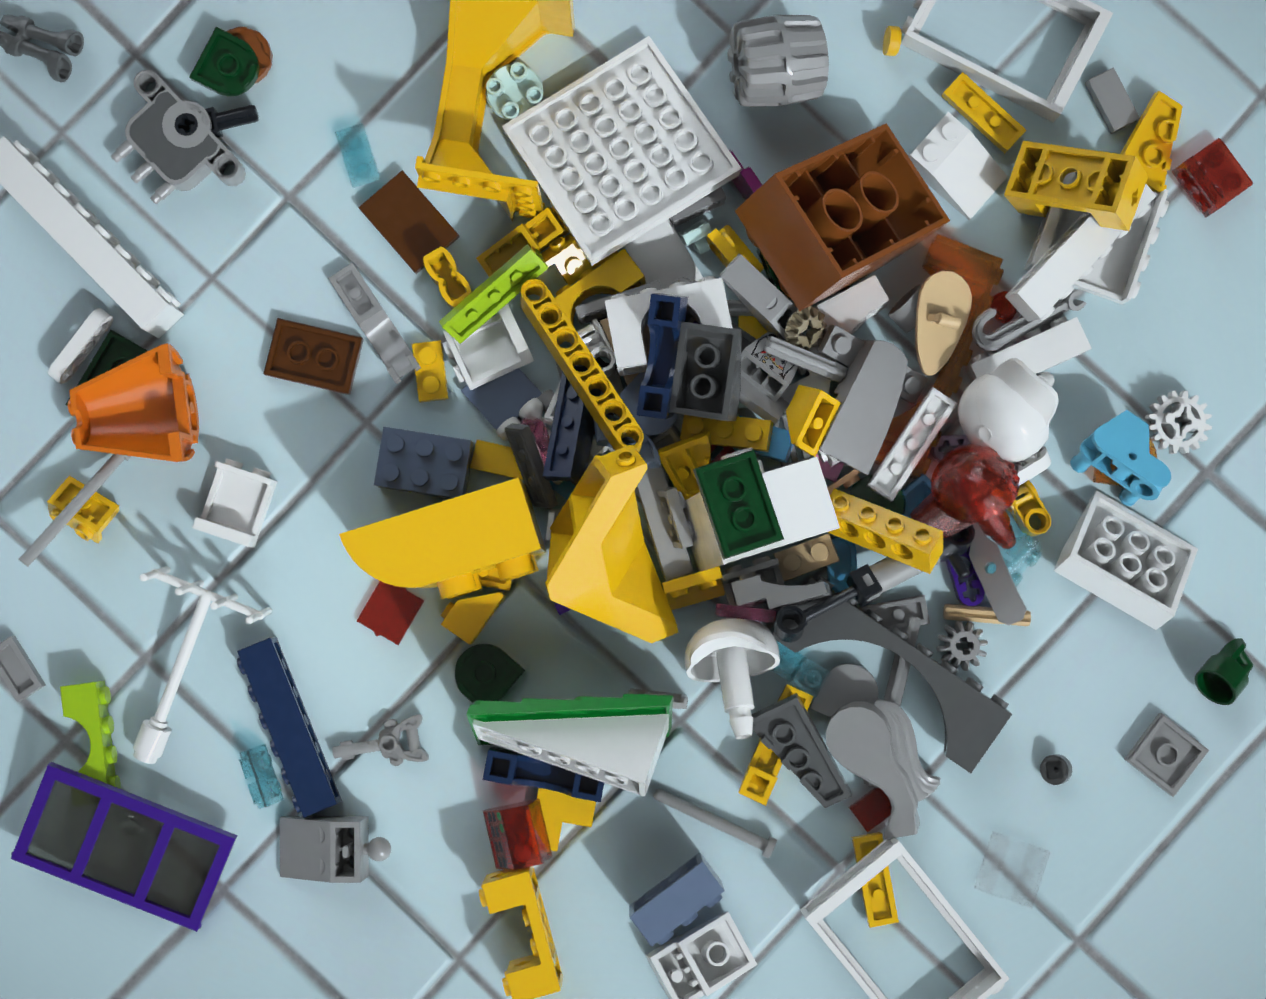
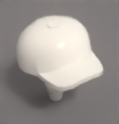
[957,358,1059,462]
[685,618,780,739]

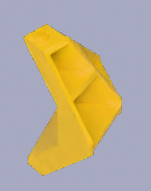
[545,445,679,643]

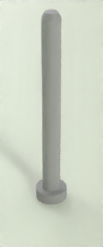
[653,789,777,858]

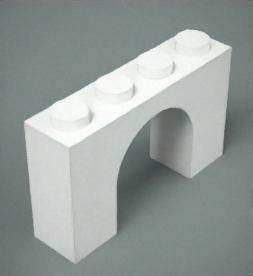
[605,276,732,377]

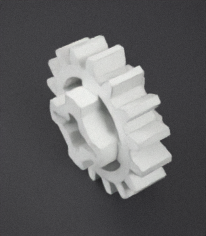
[1145,391,1212,454]

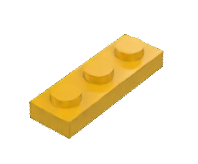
[941,72,1027,154]
[680,415,774,452]
[851,832,899,928]

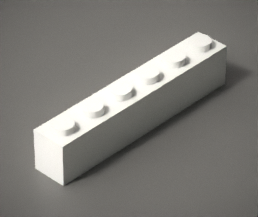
[1005,184,1156,322]

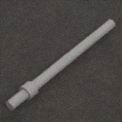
[18,454,131,567]

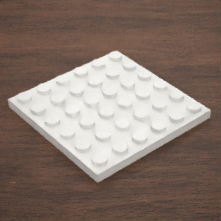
[502,36,742,266]

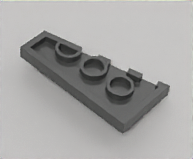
[751,693,852,808]

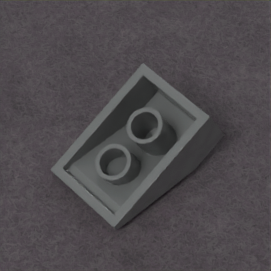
[669,322,742,421]

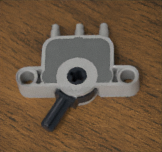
[111,70,259,204]

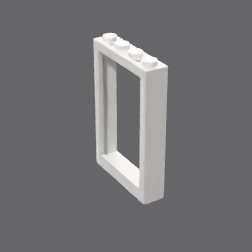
[901,0,1113,123]
[800,838,1009,999]

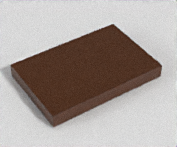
[358,170,460,274]
[263,318,364,395]

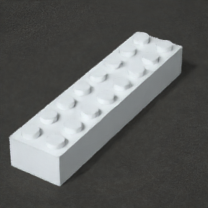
[0,136,184,338]

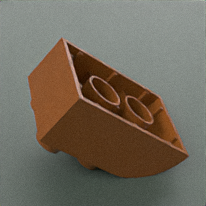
[735,123,950,311]

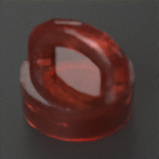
[988,291,1017,324]

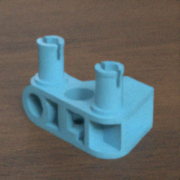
[1070,410,1171,506]

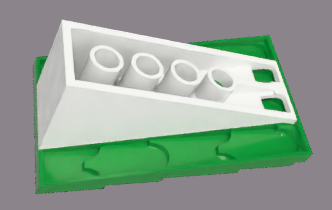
[466,694,673,797]

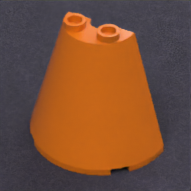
[68,343,199,462]

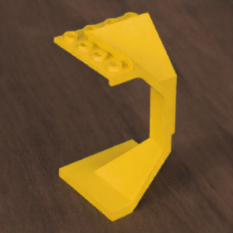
[415,0,575,222]

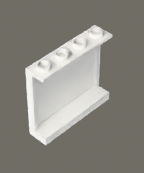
[1024,172,1169,305]

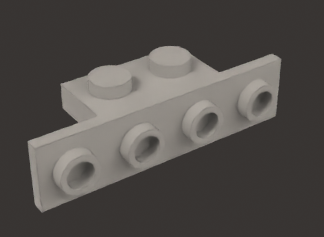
[636,465,694,581]

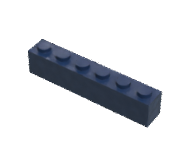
[237,637,342,818]

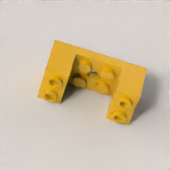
[1004,141,1148,231]
[479,862,563,999]

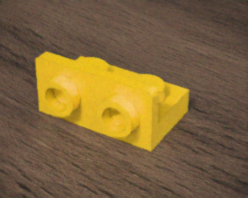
[706,225,764,272]
[47,475,120,543]
[661,566,725,610]

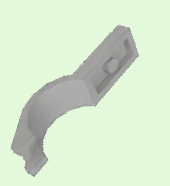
[328,263,421,384]

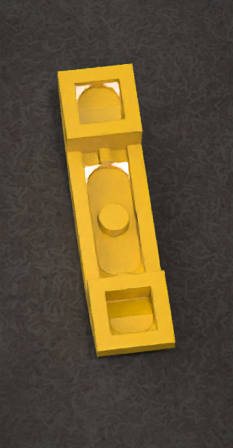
[738,684,814,806]

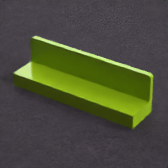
[439,244,549,344]

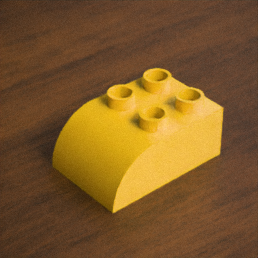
[339,477,547,599]

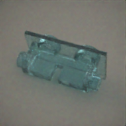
[989,533,1042,587]
[239,744,284,809]

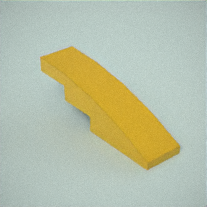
[476,206,569,277]

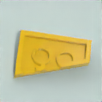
[1120,91,1183,193]

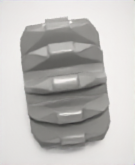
[936,621,988,671]

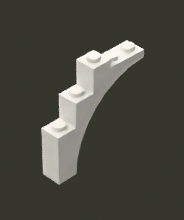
[780,275,889,467]

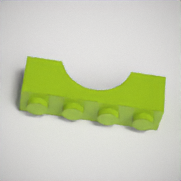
[60,680,121,806]

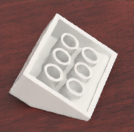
[1054,490,1198,630]

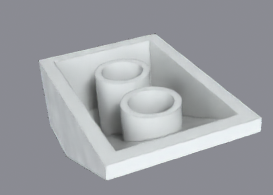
[909,112,1008,220]

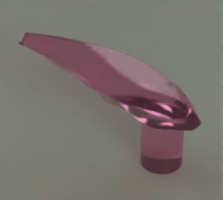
[521,418,550,466]

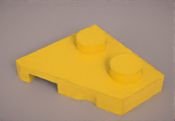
[658,430,711,500]

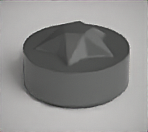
[1040,754,1072,785]

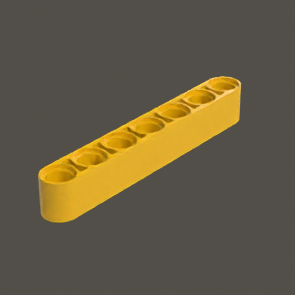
[520,279,644,453]

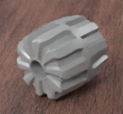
[728,15,829,107]

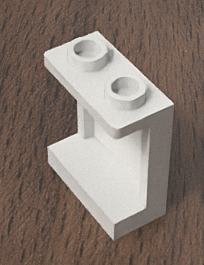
[442,303,534,390]
[192,458,278,548]

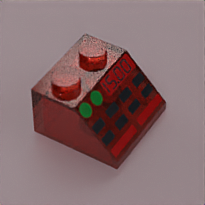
[483,798,553,870]

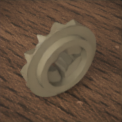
[784,306,827,351]

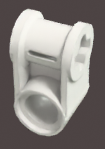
[577,319,616,377]

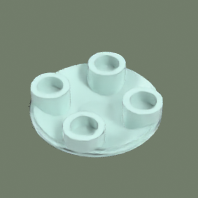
[486,62,544,121]

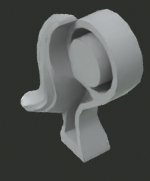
[826,699,940,840]

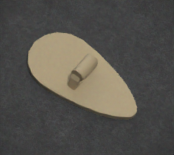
[915,271,972,376]

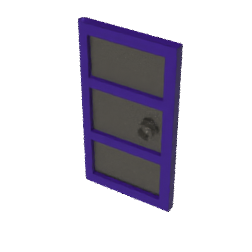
[11,762,238,932]

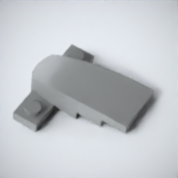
[817,324,928,475]

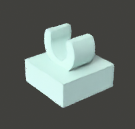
[678,220,712,255]

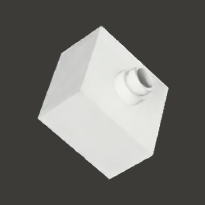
[683,447,840,572]

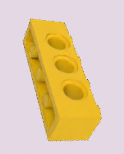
[828,488,943,574]

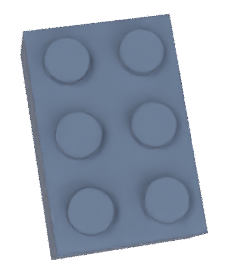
[374,427,474,499]
[629,852,725,947]

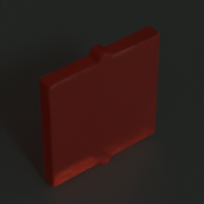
[357,581,425,645]

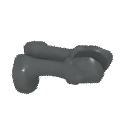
[0,15,84,82]

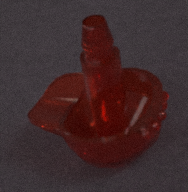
[910,444,1020,549]

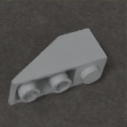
[719,254,798,341]

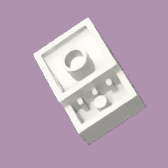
[645,911,757,999]

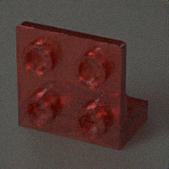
[1171,138,1253,218]

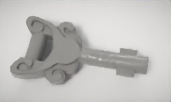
[332,714,429,766]

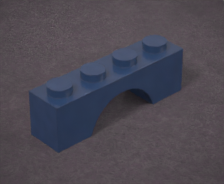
[637,293,688,419]
[482,747,604,802]

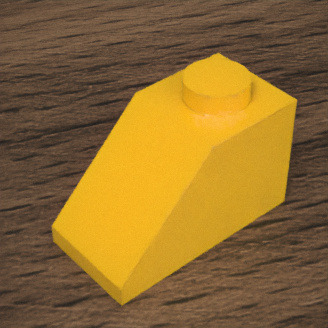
[786,385,841,457]
[441,592,506,645]

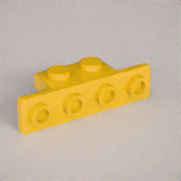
[541,233,604,285]

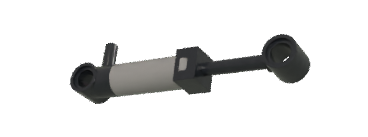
[774,518,975,643]

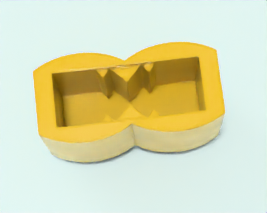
[423,246,473,309]

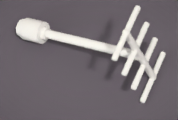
[133,566,272,764]

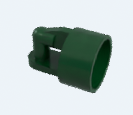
[1194,638,1253,705]

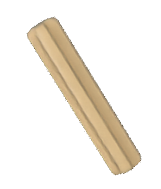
[943,604,1031,626]

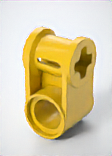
[1001,480,1051,536]

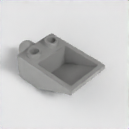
[280,816,391,883]

